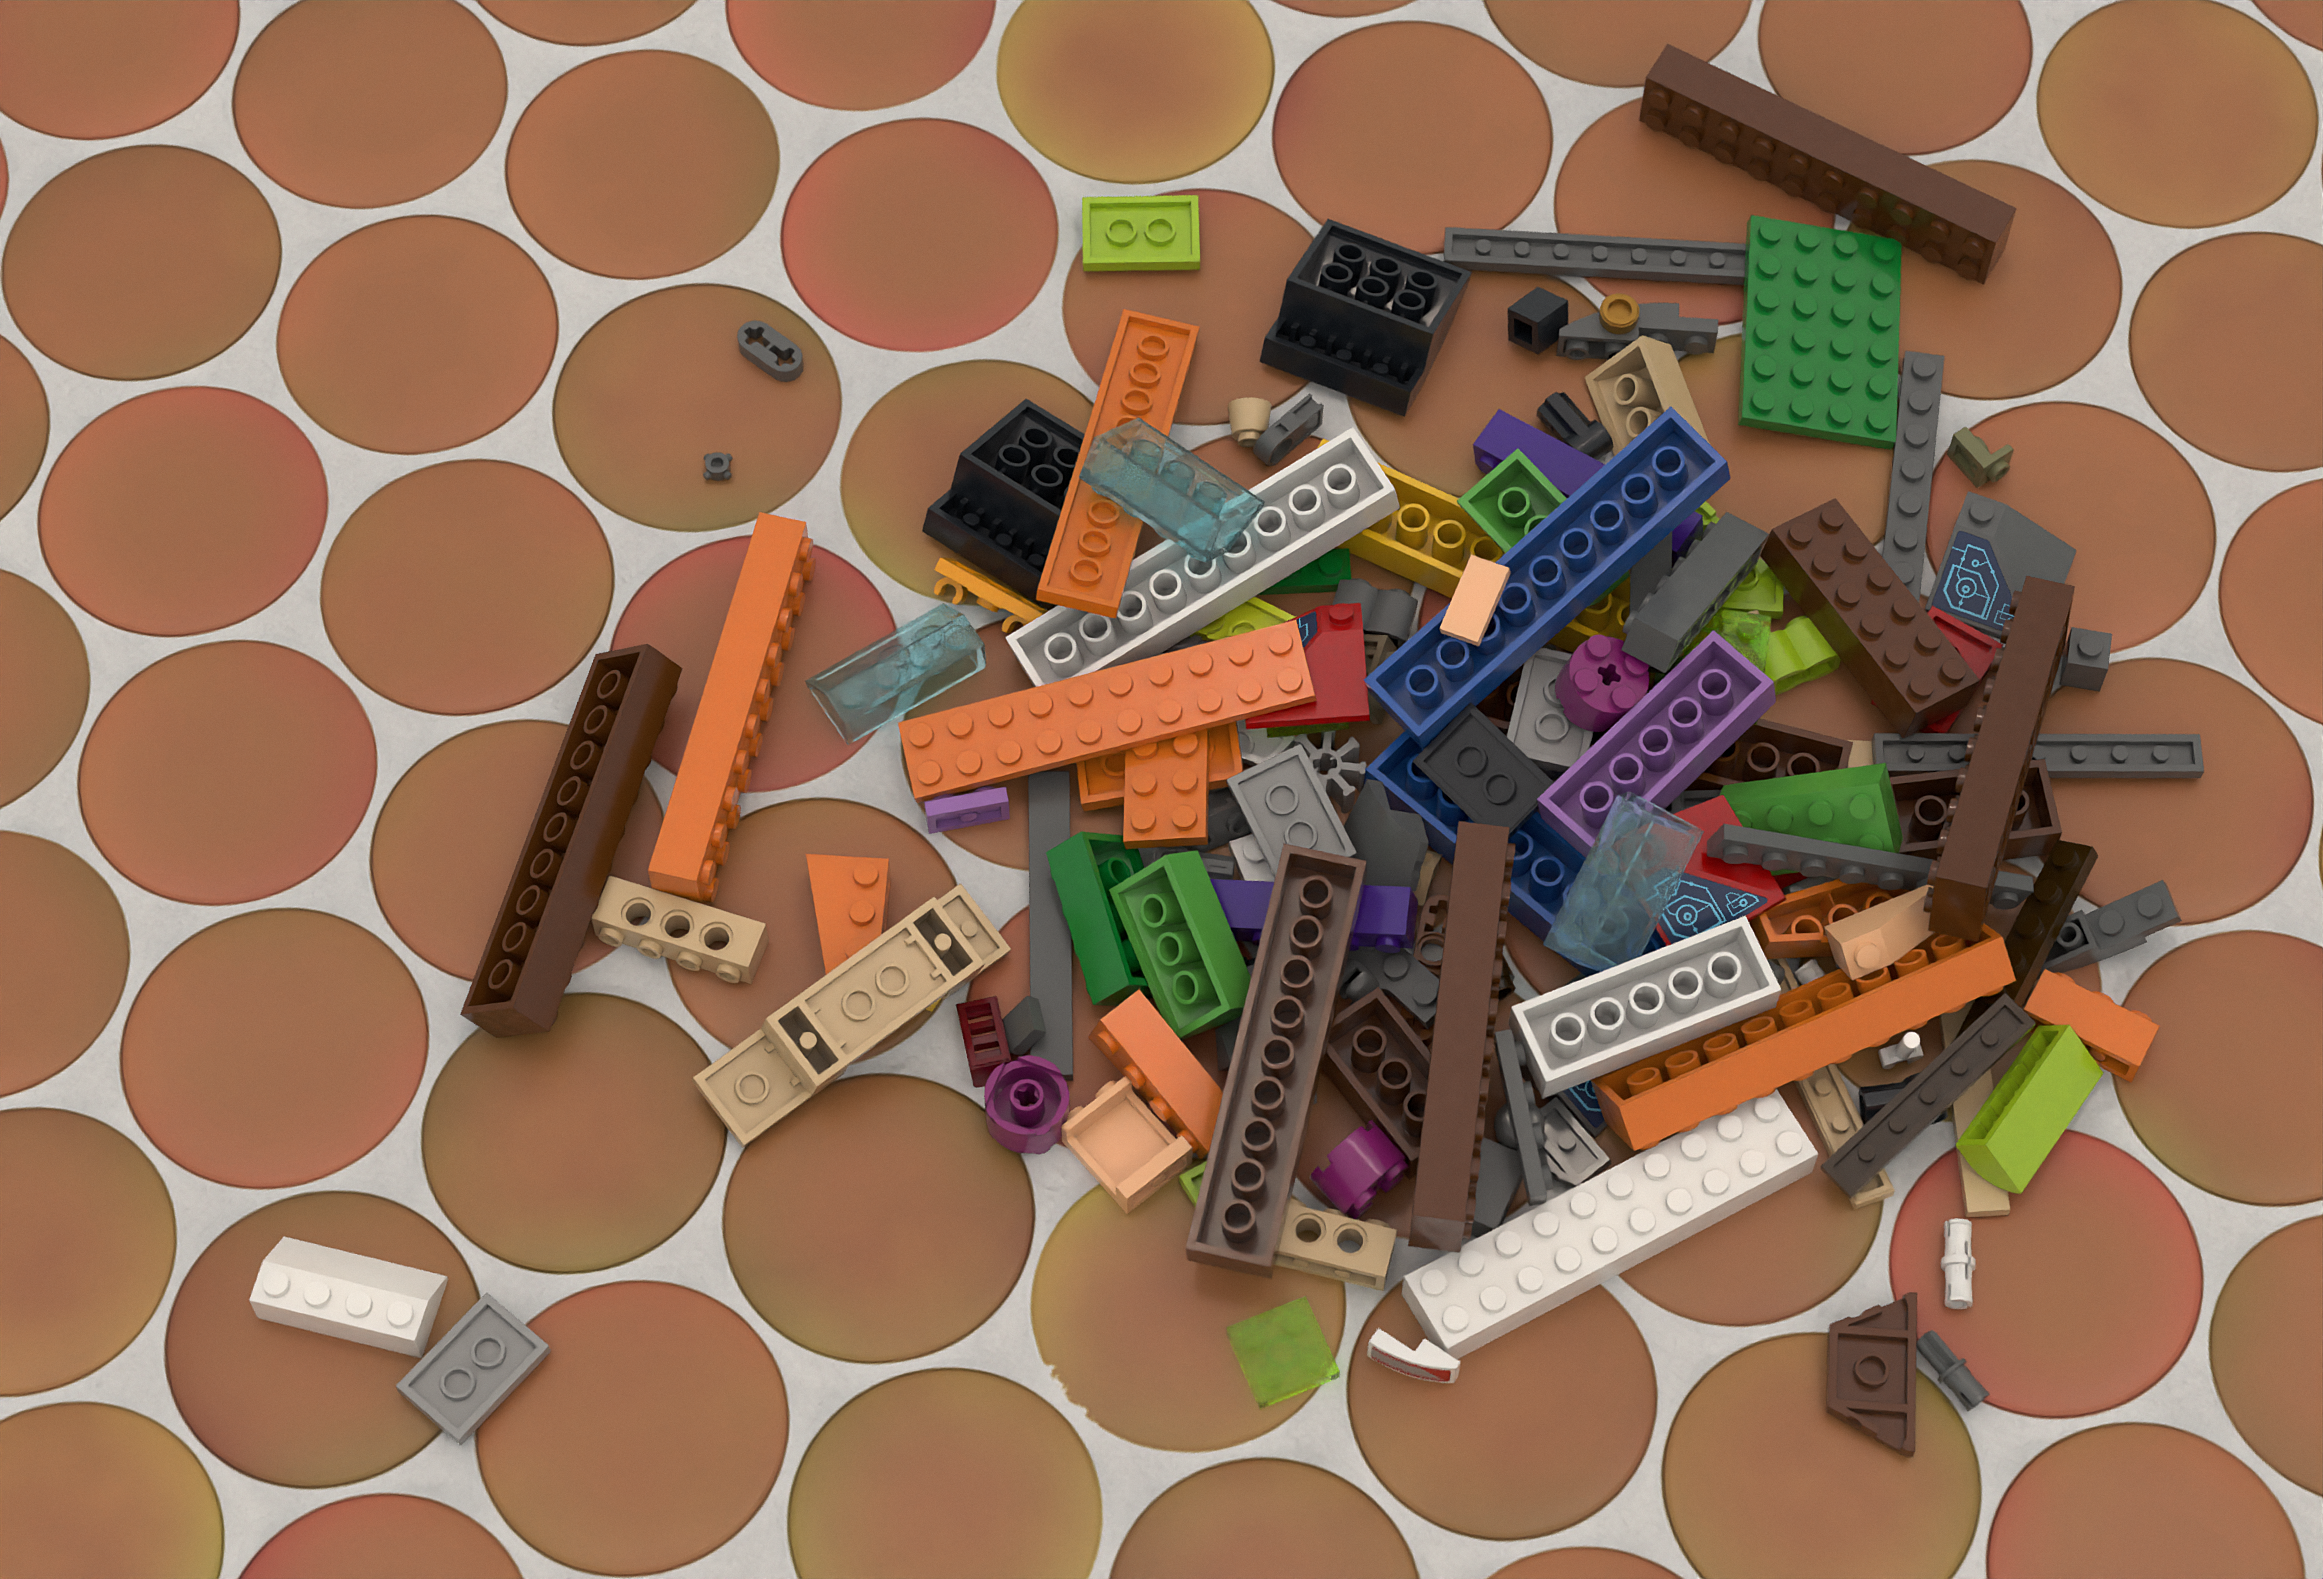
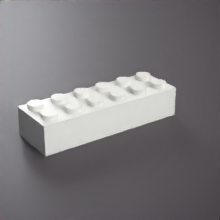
[1508,916,1781,1098]

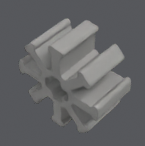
[1294,727,1366,813]

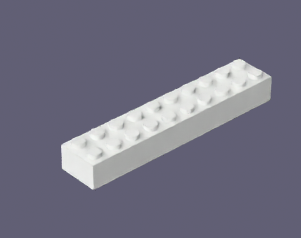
[1005,427,1400,687]
[1402,1089,1818,1359]

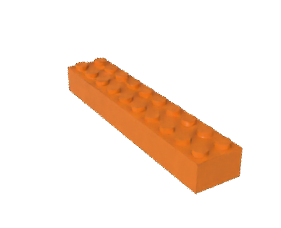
[648,512,816,905]
[1591,923,2016,1151]

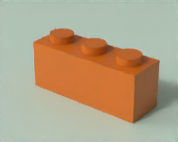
[2023,969,2160,1083]

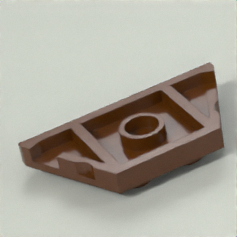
[1826,1292,1917,1457]

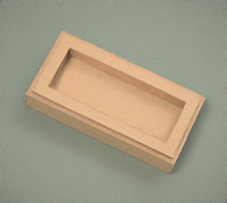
[1439,555,1511,646]

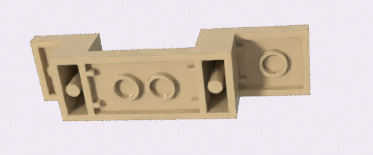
[692,883,1011,1148]

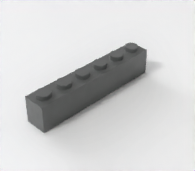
[1622,512,1769,673]

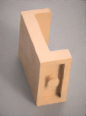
[1061,1076,1193,1214]

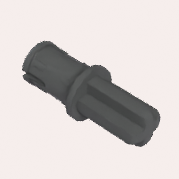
[1916,1330,1989,1412]

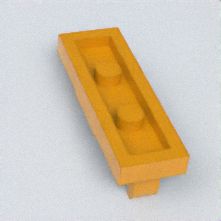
[934,557,1048,633]

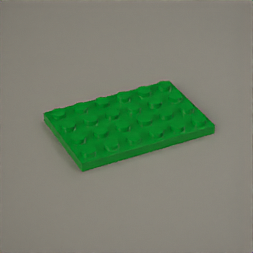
[1738,215,1902,450]

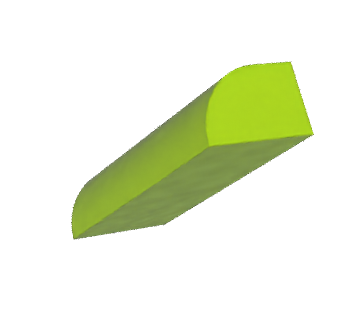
[1955,1025,2104,1194]

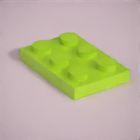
[1082,195,1200,271]

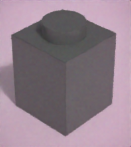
[2059,627,2112,692]

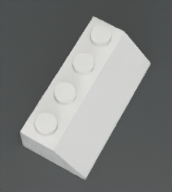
[249,1237,448,1358]

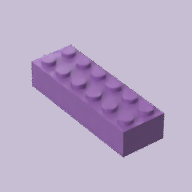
[1537,630,1776,871]

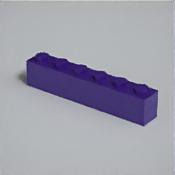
[1473,409,1704,569]
[1210,879,1418,953]

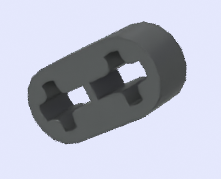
[737,320,804,382]

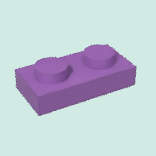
[924,786,1010,834]

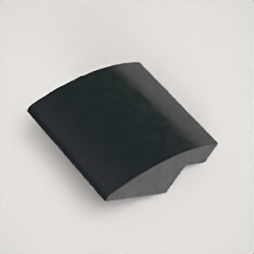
[1259,219,1472,417]
[922,399,1085,611]

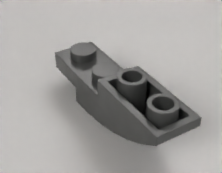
[1556,303,1718,360]
[2036,880,2182,980]

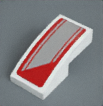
[1367,1328,1461,1383]

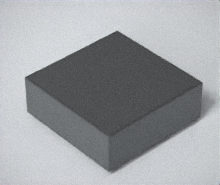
[1002,996,1046,1056]

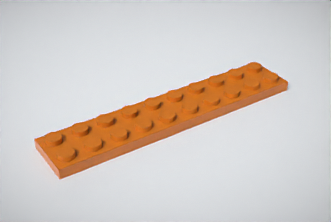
[1036,309,1200,619]
[898,620,1317,803]

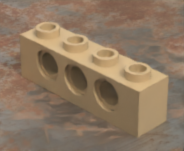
[591,876,769,984]
[1275,1199,1397,1291]

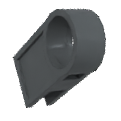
[1253,393,1324,466]

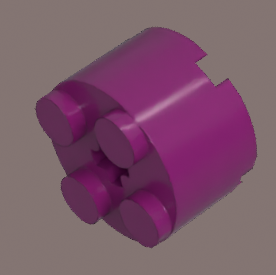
[1555,634,1649,732]
[984,1055,1070,1154]
[1310,1120,1409,1220]

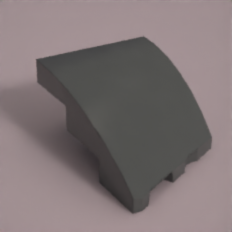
[1344,779,1429,891]

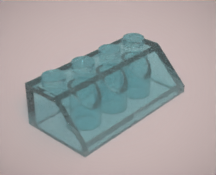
[1079,418,1265,563]
[805,603,986,745]
[1543,791,1704,972]

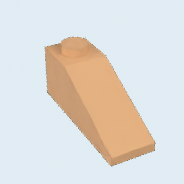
[1824,885,1935,980]

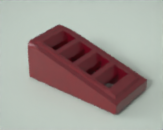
[956,995,1011,1088]

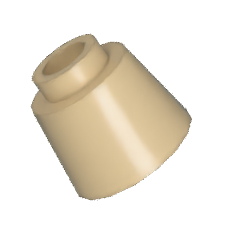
[1228,398,1271,447]

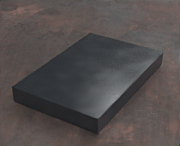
[1413,702,1554,840]

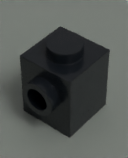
[1507,287,1569,355]

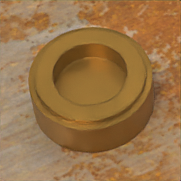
[1599,293,1640,334]

